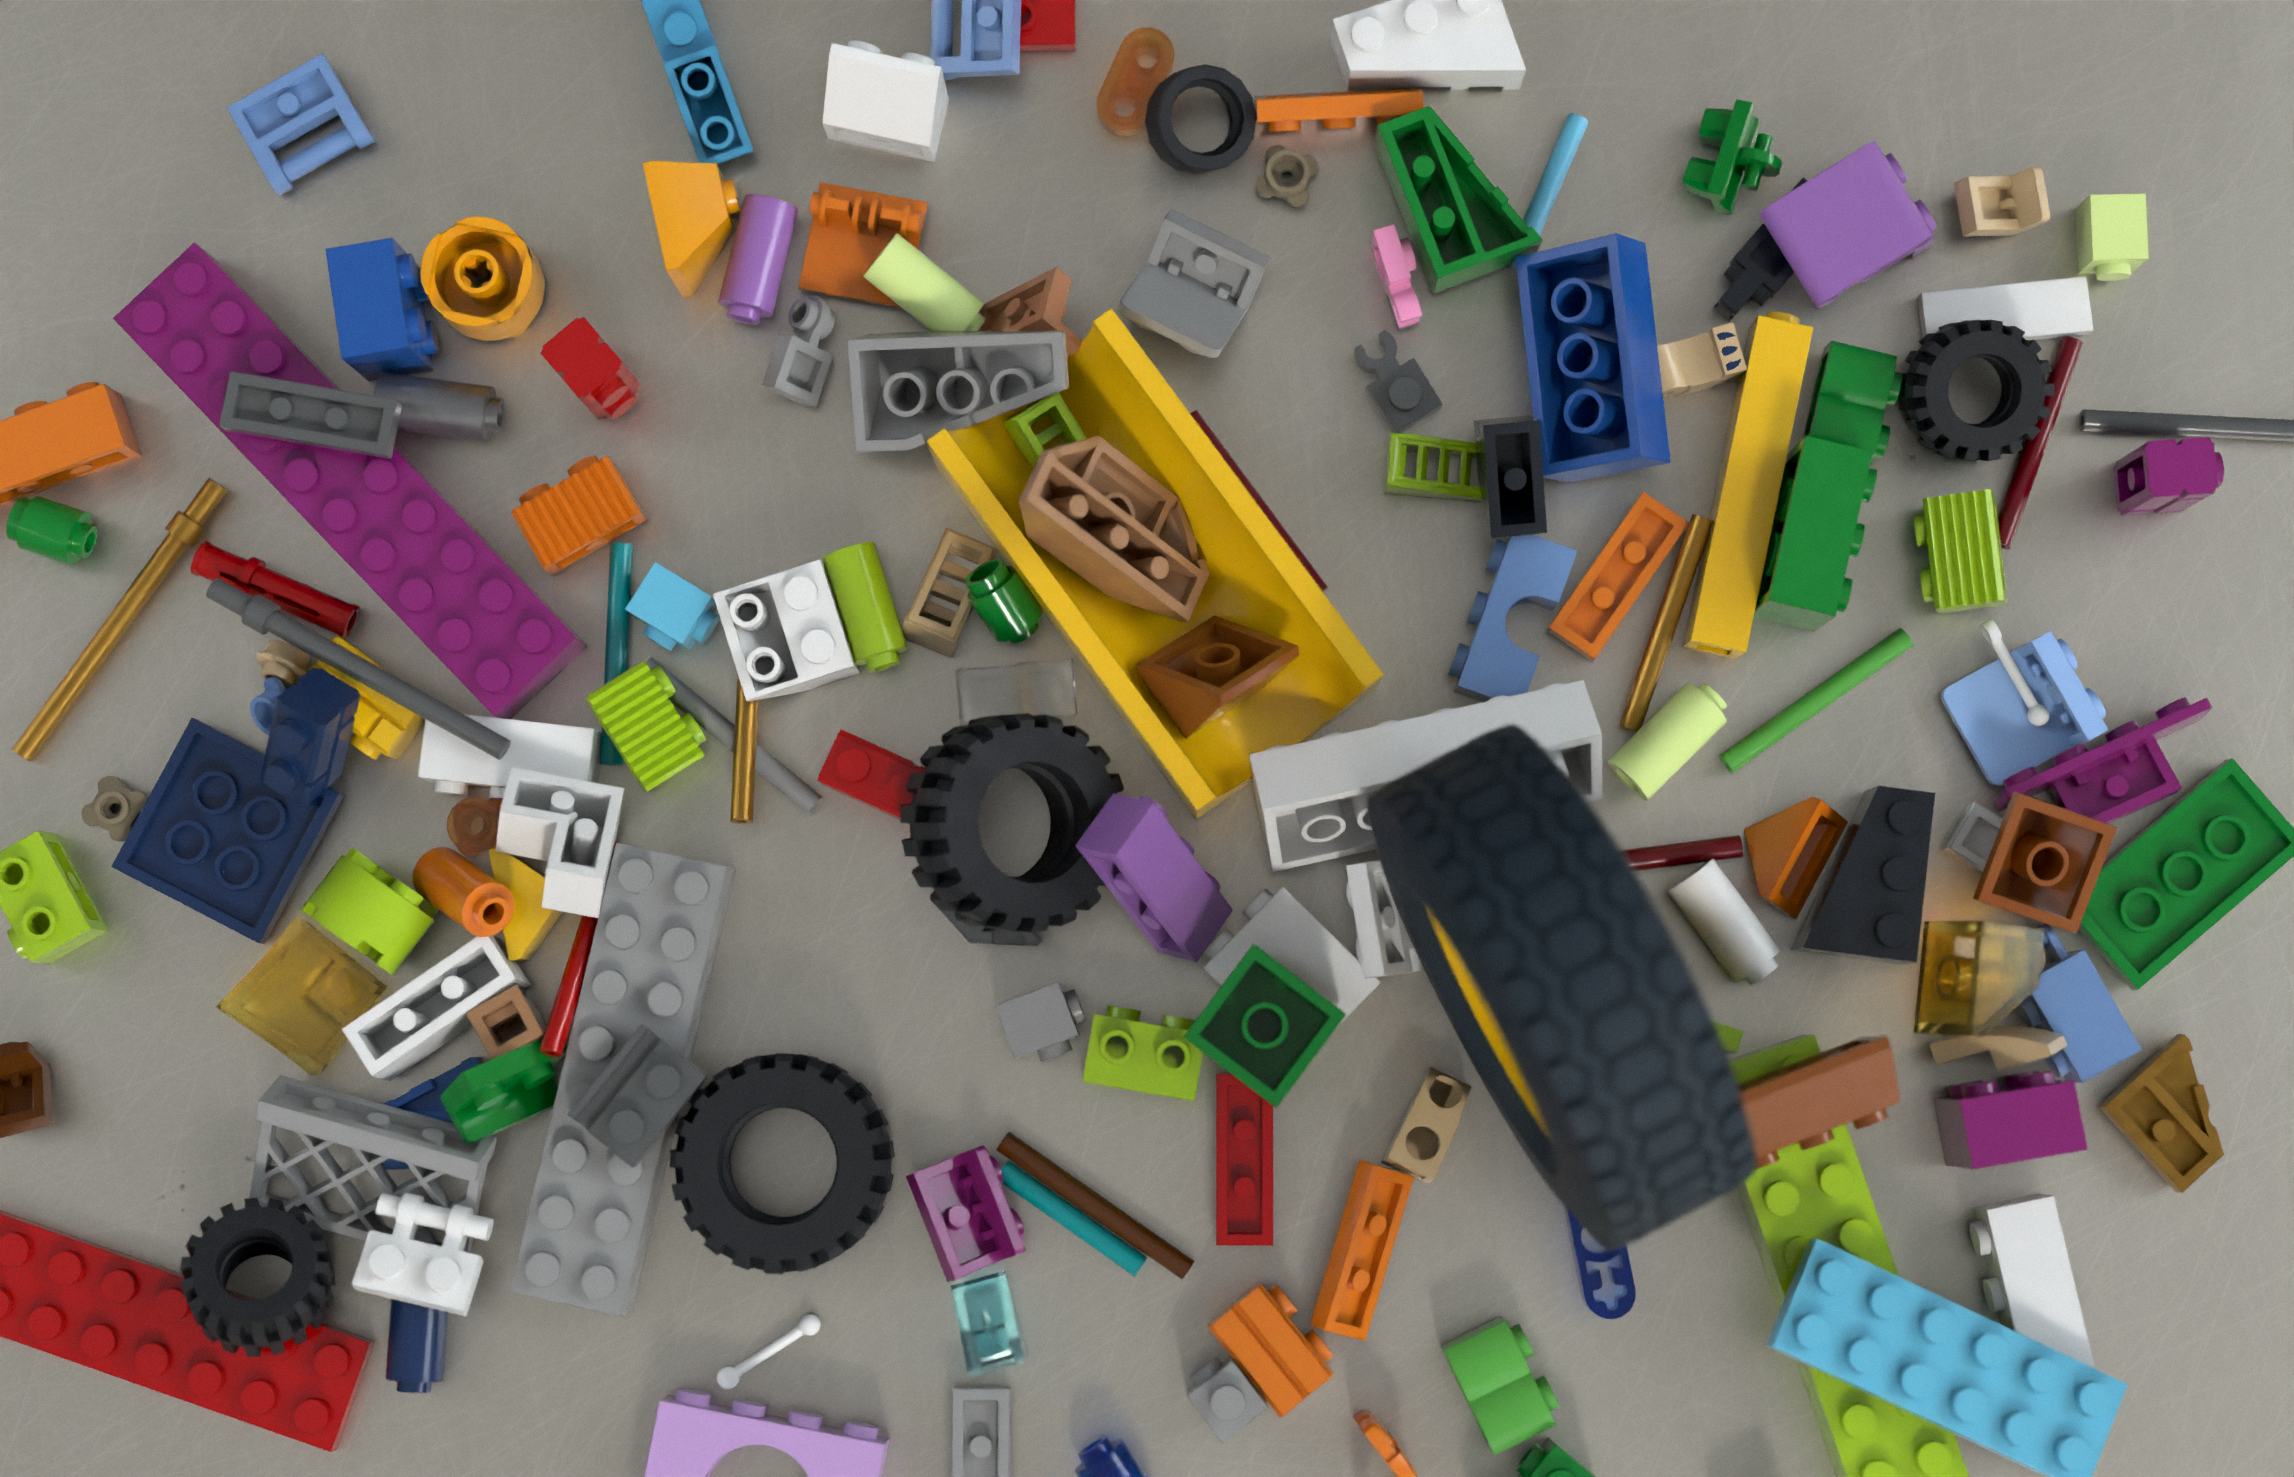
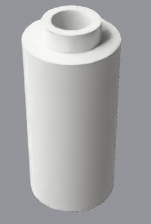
[1667,858,1781,985]

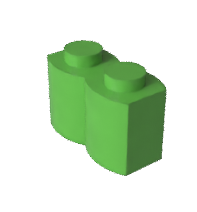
[1440,1316,1559,1455]

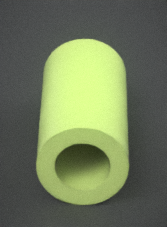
[863,233,986,332]
[1607,683,1727,801]

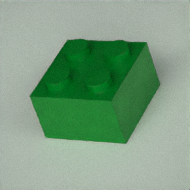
[1183,944,1347,1108]

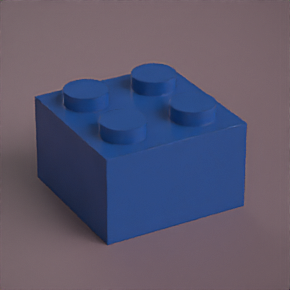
[325,238,439,382]

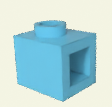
[625,562,720,651]

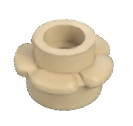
[256,640,311,688]

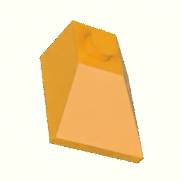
[643,161,741,297]

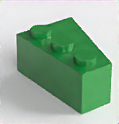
[1374,106,1543,294]

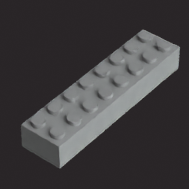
[510,842,736,1316]

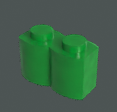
[1802,341,1903,465]

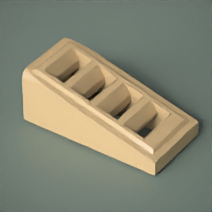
[902,528,997,657]

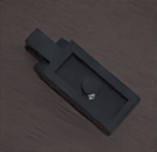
[1714,177,1807,321]

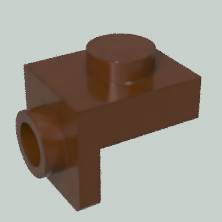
[0,1042,53,1138]

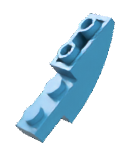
[641,0,754,164]

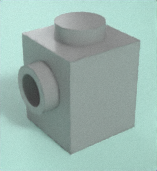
[995,981,1086,1062]
[1187,1356,1268,1443]

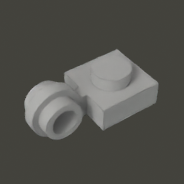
[762,296,835,407]

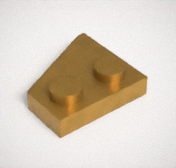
[2098,1034,2224,1193]

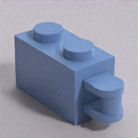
[2009,923,2142,1083]

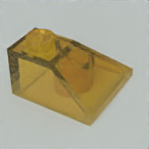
[1914,920,2046,1037]

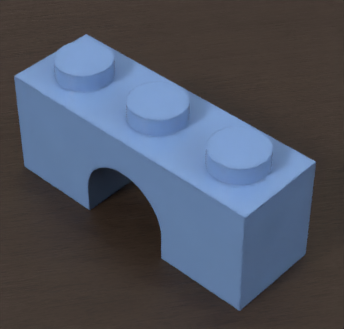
[1448,534,1577,702]

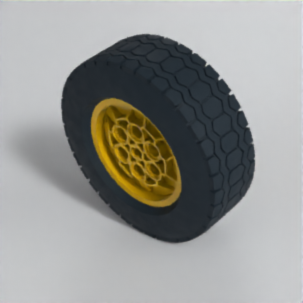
[1367,725,1756,1250]

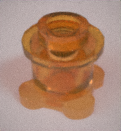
[447,797,503,857]

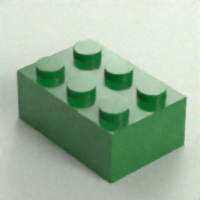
[1754,436,1877,631]

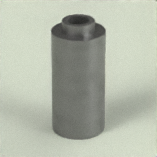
[373,372,505,442]

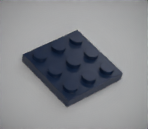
[111,718,345,944]

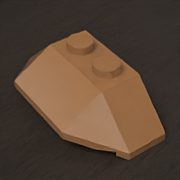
[1019,436,1210,622]

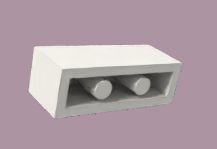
[418,714,602,800]
[342,935,531,1081]
[1969,1193,2095,1367]

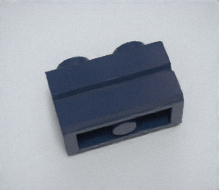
[260,668,361,806]

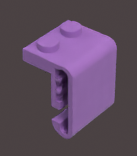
[1758,141,1937,309]

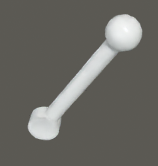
[1980,619,2050,726]
[717,1313,821,1389]

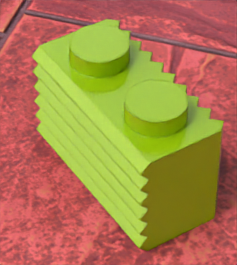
[1914,489,2008,614]
[584,660,706,792]

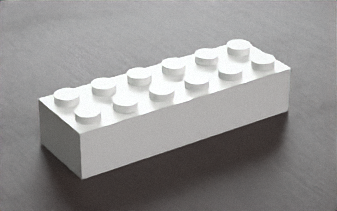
[1249,680,1602,872]

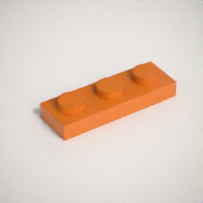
[1254,88,1424,132]
[1547,491,1689,662]
[1310,1160,1414,1341]

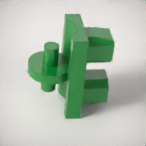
[1683,99,1783,215]

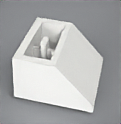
[822,41,949,162]
[713,559,861,702]

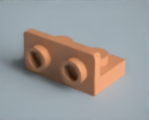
[978,267,1082,357]

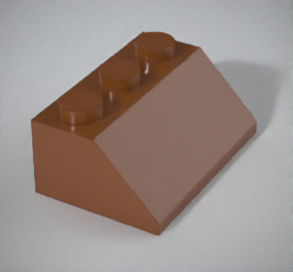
[1737,1036,1901,1169]

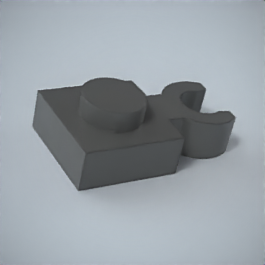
[1354,330,1443,433]

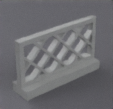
[249,1075,497,1253]

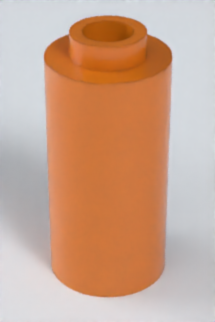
[412,847,515,937]

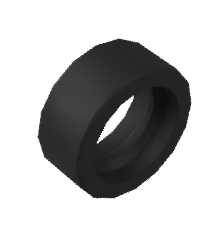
[1145,64,1257,174]

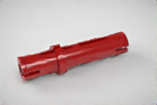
[190,541,360,639]

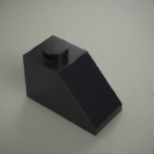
[1474,415,1547,538]

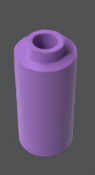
[718,194,798,325]

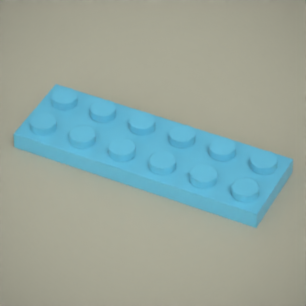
[1766,1238,2128,1477]

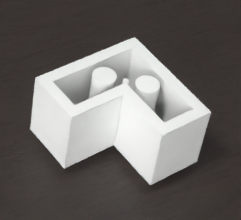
[496,767,624,918]

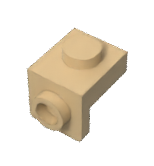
[1954,167,2050,236]

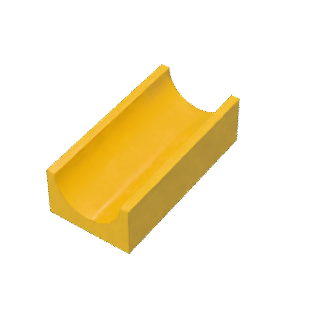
[926,308,1384,821]

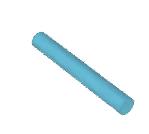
[1510,113,1589,269]

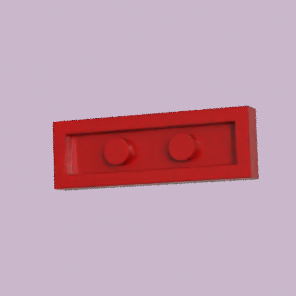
[1216,1074,1273,1246]

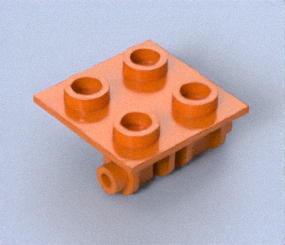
[798,182,928,309]

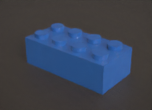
[1515,233,1671,482]

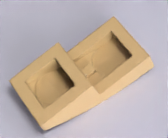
[1929,1026,2068,1071]

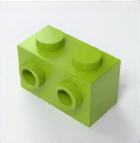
[0,830,109,964]
[1082,1005,1203,1101]

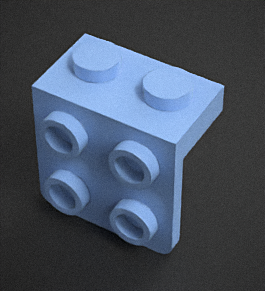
[1941,631,2108,786]

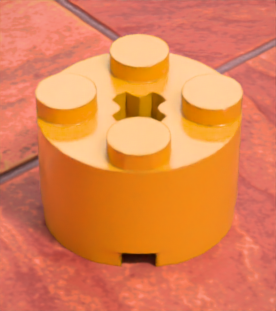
[420,216,545,341]

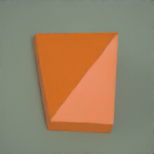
[1744,796,1848,919]

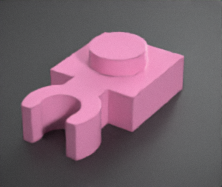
[1370,224,1422,329]

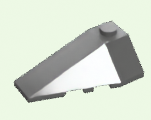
[847,331,1069,452]

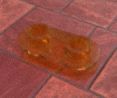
[1097,27,1174,136]

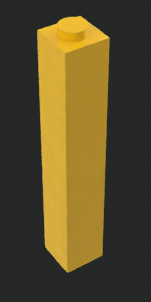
[1682,312,1813,659]

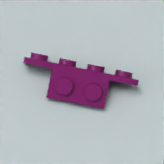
[1994,697,2213,824]

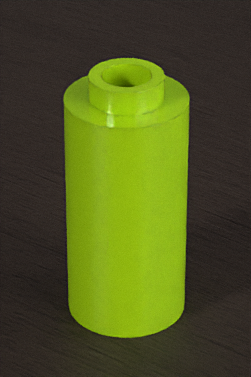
[822,542,908,673]

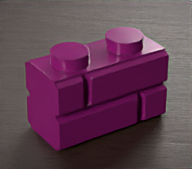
[2113,437,2224,516]

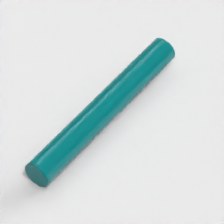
[1001,1160,1147,1276]

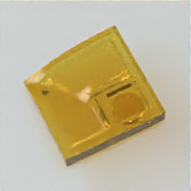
[216,918,387,1076]

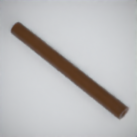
[996,1132,1194,1280]

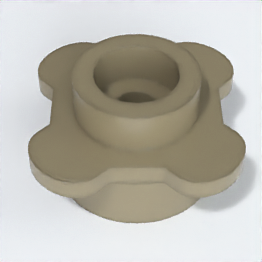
[1256,145,1318,207]
[82,776,148,842]

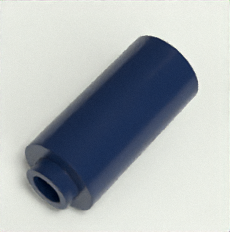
[385,1299,448,1393]

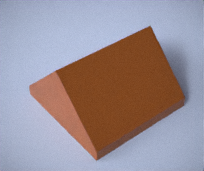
[1137,615,1299,739]
[1973,791,2117,934]

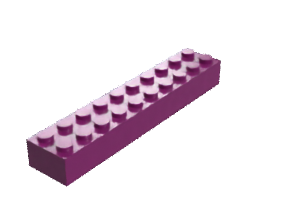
[113,242,588,719]

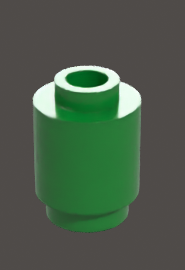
[6,496,98,565]
[965,558,1043,644]

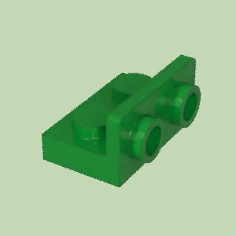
[439,1038,568,1145]

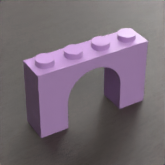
[644,1388,890,1477]

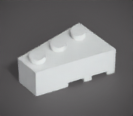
[1329,0,1526,90]

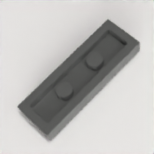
[219,371,402,459]

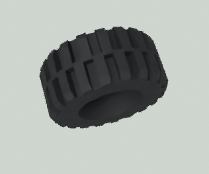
[900,713,1124,932]
[669,1053,895,1274]

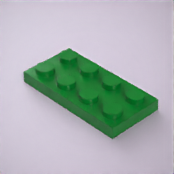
[2079,758,2294,990]

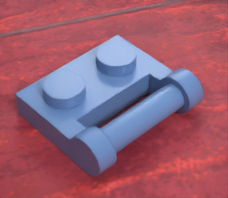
[930,0,1021,80]
[227,53,375,196]

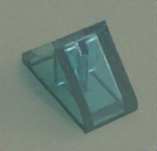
[951,1271,1029,1378]

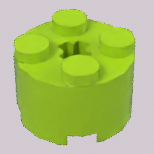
[300,847,439,976]

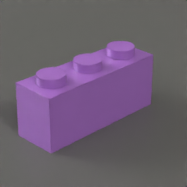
[1076,793,1233,962]

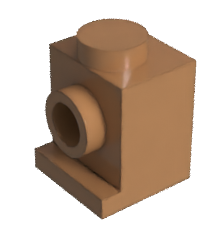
[466,984,547,1059]

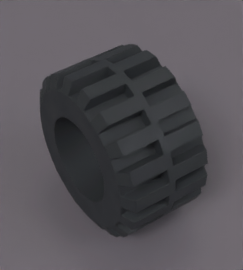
[1898,320,2054,461]
[180,1197,335,1357]

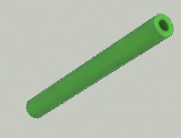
[1719,628,1913,774]

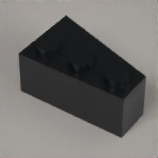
[1790,786,1935,965]

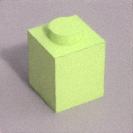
[2075,193,2149,281]

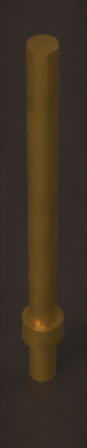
[12,478,228,761]

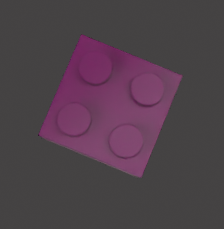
[1933,1071,2088,1169]

